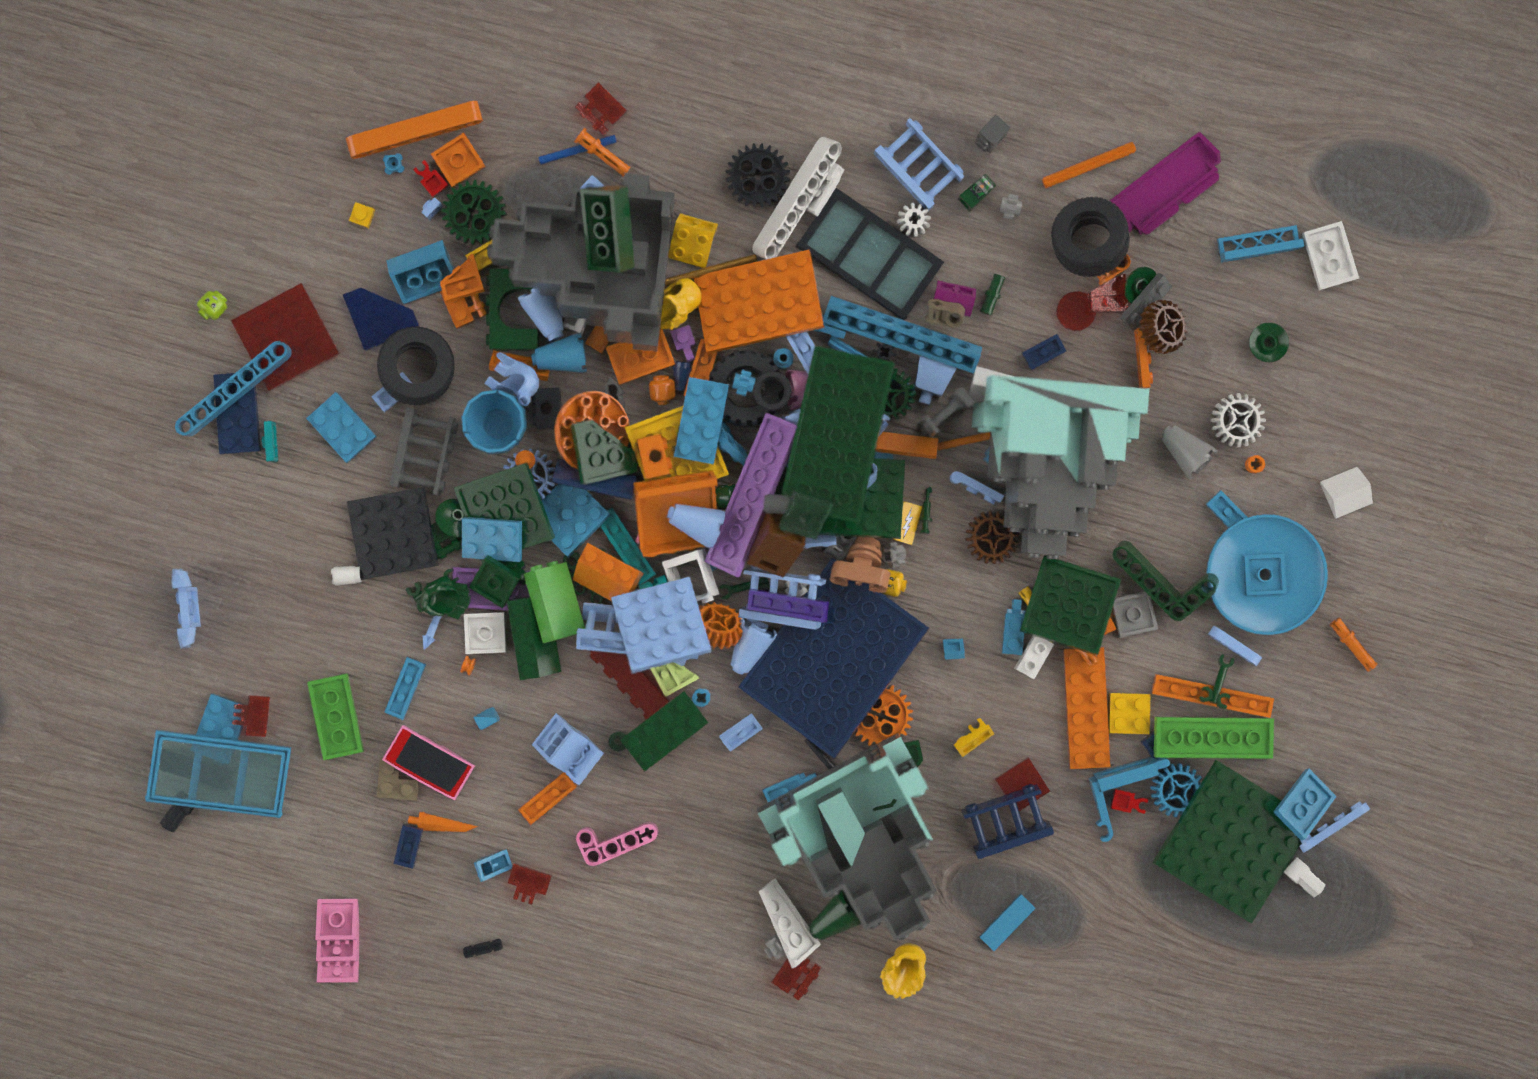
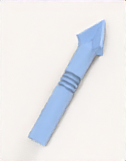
[422,616,442,650]

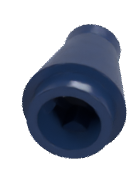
[673,361,692,391]

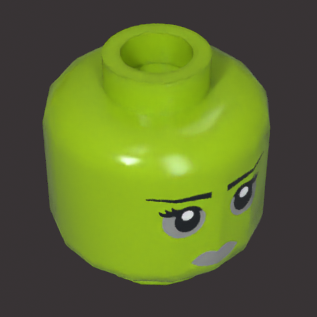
[197,290,227,320]

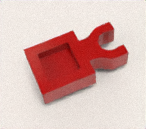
[413,160,449,198]
[1110,788,1148,814]

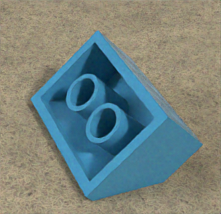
[386,240,454,304]

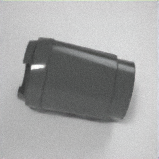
[763,494,794,514]

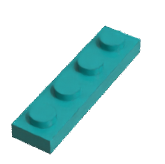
[600,508,656,585]

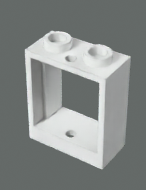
[662,548,719,604]

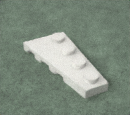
[759,879,821,968]

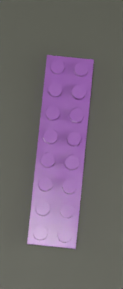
[704,413,797,577]

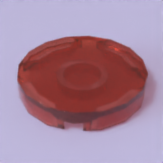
[1056,291,1096,331]

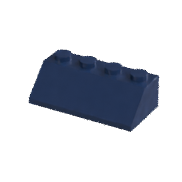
[552,457,637,500]

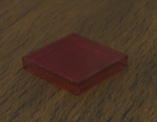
[995,757,1050,811]

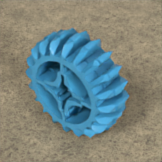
[1150,763,1202,818]

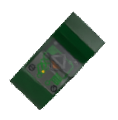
[958,174,997,212]

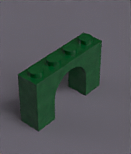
[486,269,540,351]

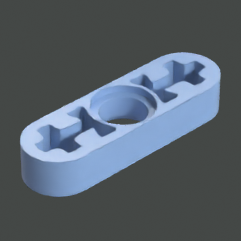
[1208,626,1262,666]

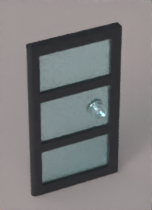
[796,188,944,320]

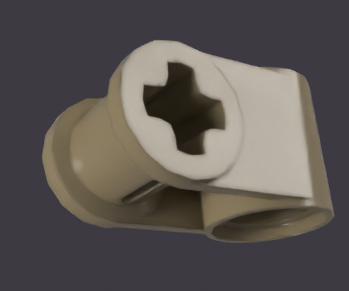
[925,299,965,328]

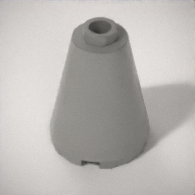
[1162,425,1218,480]

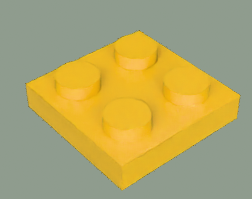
[1108,693,1151,734]

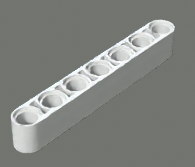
[752,137,842,260]

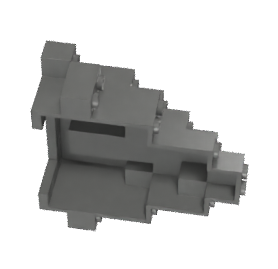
[487,173,675,352]

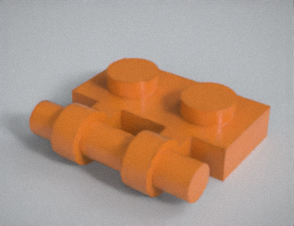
[440,291,487,329]

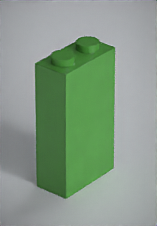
[524,560,585,644]

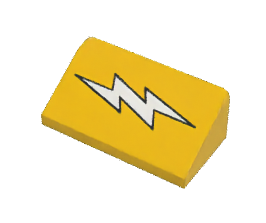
[893,501,922,545]

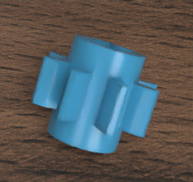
[732,370,756,396]

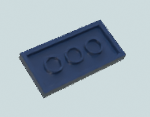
[213,372,261,455]

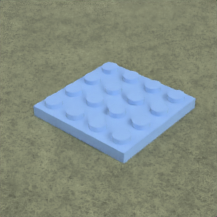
[611,577,711,673]

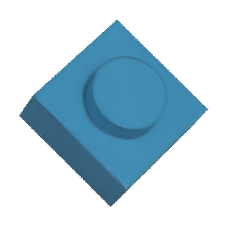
[943,638,965,660]

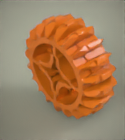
[699,601,745,650]

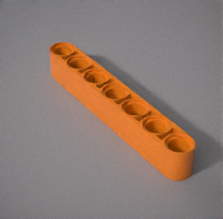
[346,101,483,159]

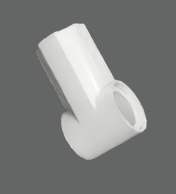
[1284,857,1325,897]

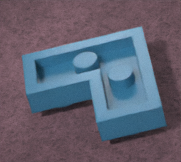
[718,421,748,466]

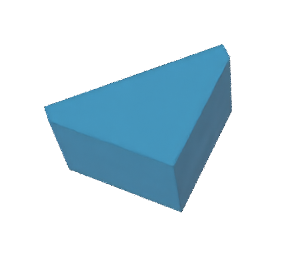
[474,849,513,882]

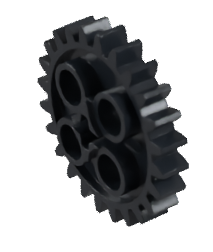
[726,143,790,209]

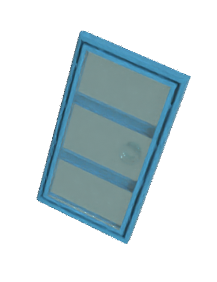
[145,730,292,818]

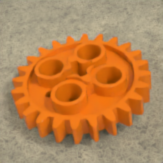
[855,685,913,746]

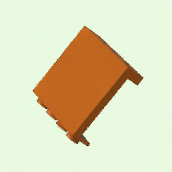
[633,470,717,557]

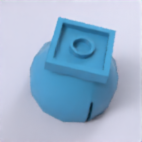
[462,389,527,455]

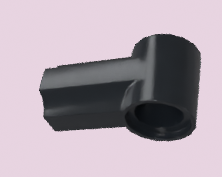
[160,790,194,833]

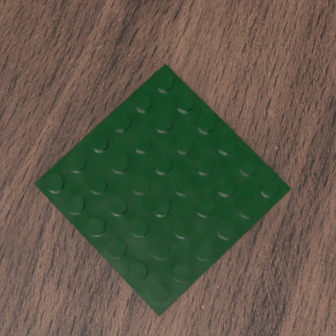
[1152,760,1301,924]

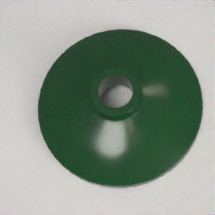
[1124,266,1157,304]
[1249,323,1289,363]
[435,499,464,537]

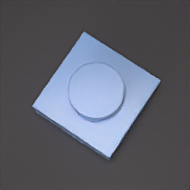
[421,197,443,220]

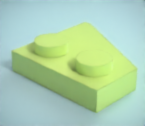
[650,662,699,697]

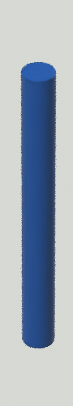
[538,135,617,164]

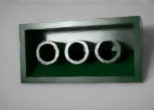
[580,185,635,273]
[507,596,562,681]

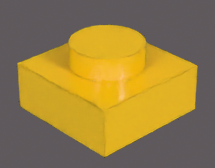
[349,202,375,228]

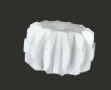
[897,203,931,237]

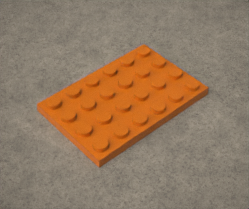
[694,250,824,354]

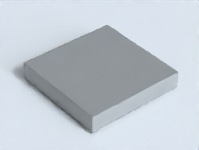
[1112,591,1158,638]

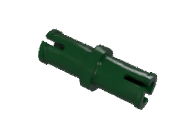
[980,274,1006,316]

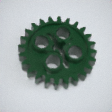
[441,179,507,245]

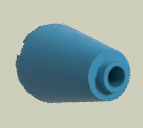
[531,333,587,373]

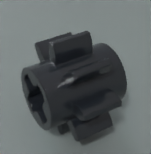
[872,342,897,362]

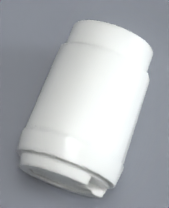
[331,566,362,586]

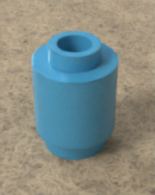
[773,348,793,370]

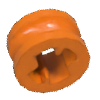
[1245,455,1265,474]
[460,656,476,676]

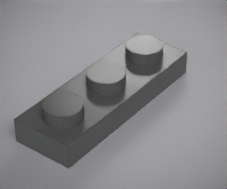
[1120,273,1172,331]

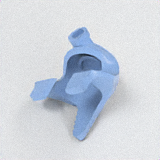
[484,352,539,406]

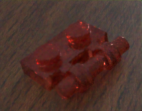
[575,82,627,135]
[771,957,822,1001]

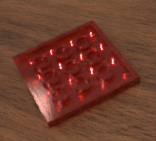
[231,283,340,391]

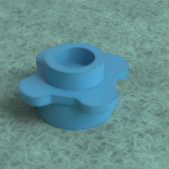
[383,153,404,175]

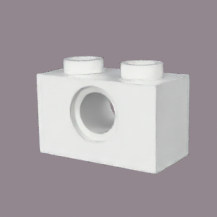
[1014,636,1054,679]

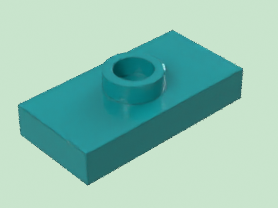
[262,421,278,462]

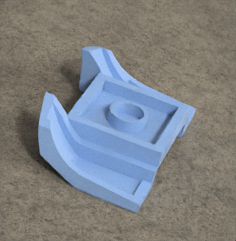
[172,569,201,649]

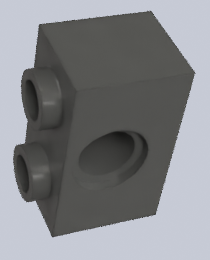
[976,114,1011,153]

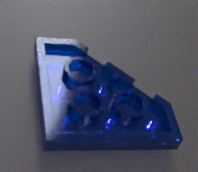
[343,288,420,351]

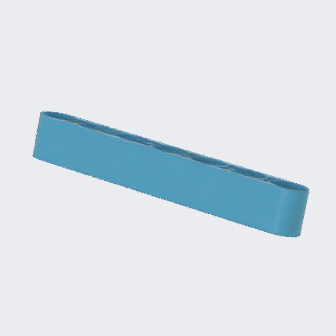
[175,341,292,437]

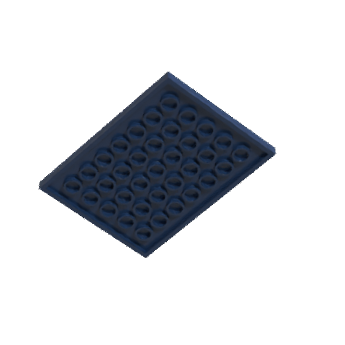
[738,558,929,759]

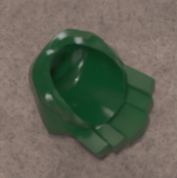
[420,575,471,620]

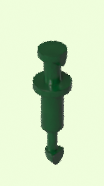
[919,487,932,534]

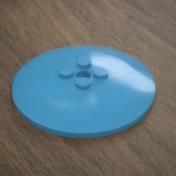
[1206,514,1328,635]

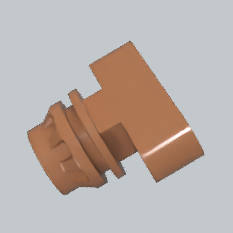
[830,537,891,593]

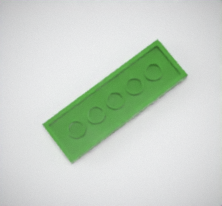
[1154,717,1274,759]

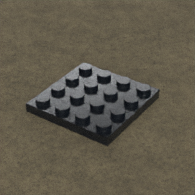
[347,487,439,580]

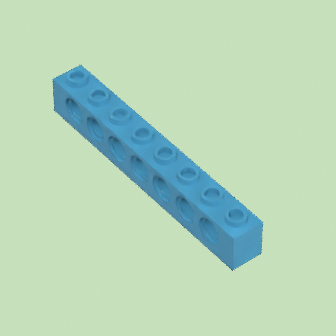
[823,296,982,374]

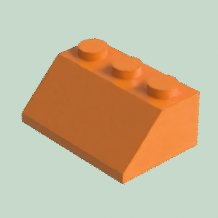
[572,543,644,601]

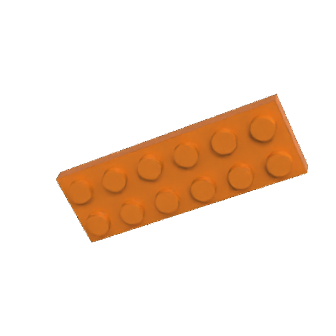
[1063,647,1110,769]

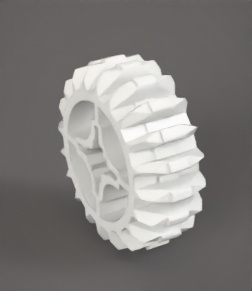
[1211,393,1266,447]

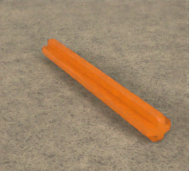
[1042,142,1136,188]

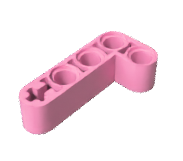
[576,822,659,866]

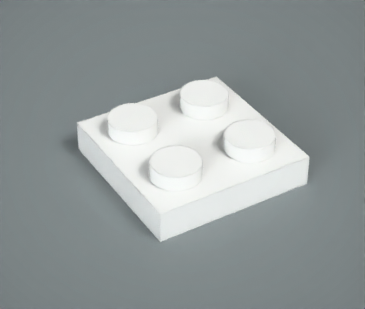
[464,612,506,654]

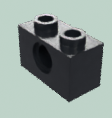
[532,387,562,430]

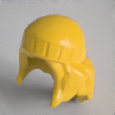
[660,278,701,330]
[880,943,926,999]

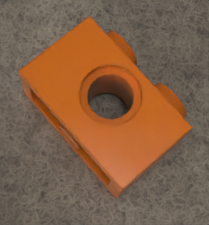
[637,434,673,479]

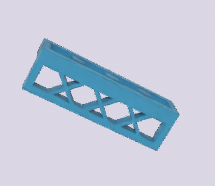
[1217,225,1304,263]

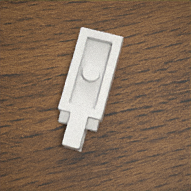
[805,163,844,216]

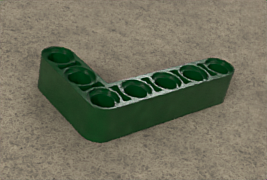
[1112,541,1219,621]

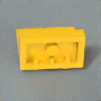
[668,213,718,268]

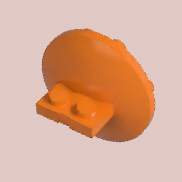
[554,391,630,469]

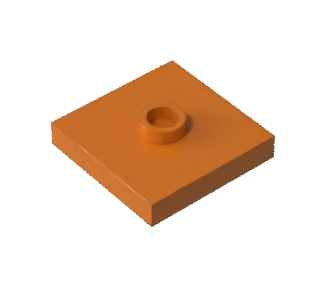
[431,132,486,188]

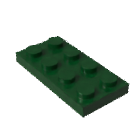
[620,690,709,772]

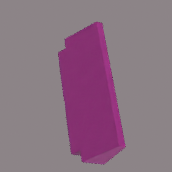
[1110,131,1221,235]

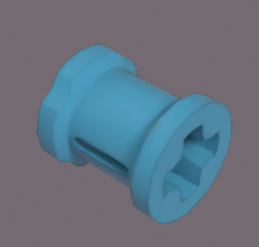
[692,688,710,707]

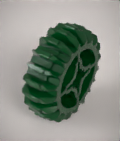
[884,368,916,421]

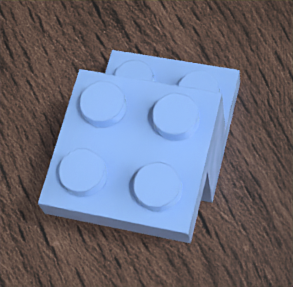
[532,713,604,785]

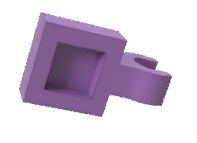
[670,325,696,362]

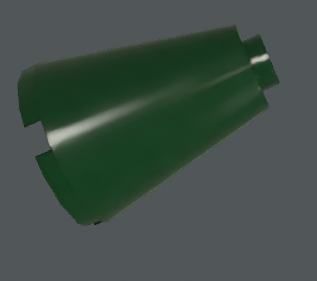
[810,889,862,940]

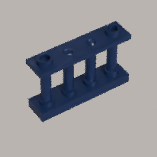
[961,784,1054,859]

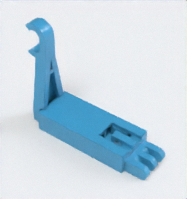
[1088,757,1170,842]

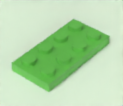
[307,673,364,760]

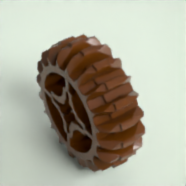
[1139,300,1188,354]
[965,510,1019,564]

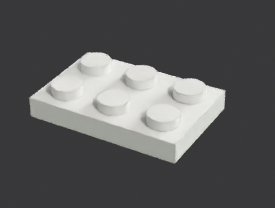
[1302,221,1359,291]

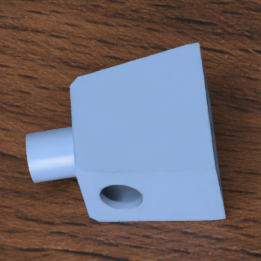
[914,356,956,405]

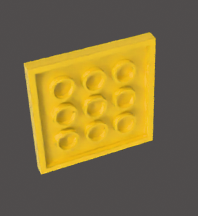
[625,405,729,481]

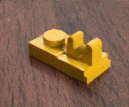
[954,718,994,757]

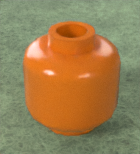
[649,375,676,405]

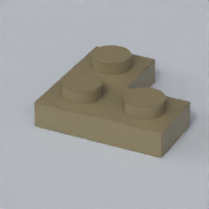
[377,757,419,801]

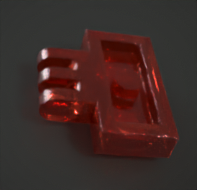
[232,695,270,737]
[508,863,552,905]

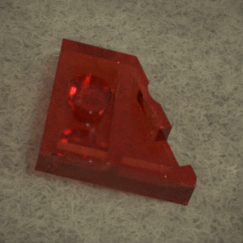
[1087,273,1128,313]

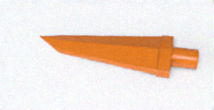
[408,812,478,832]

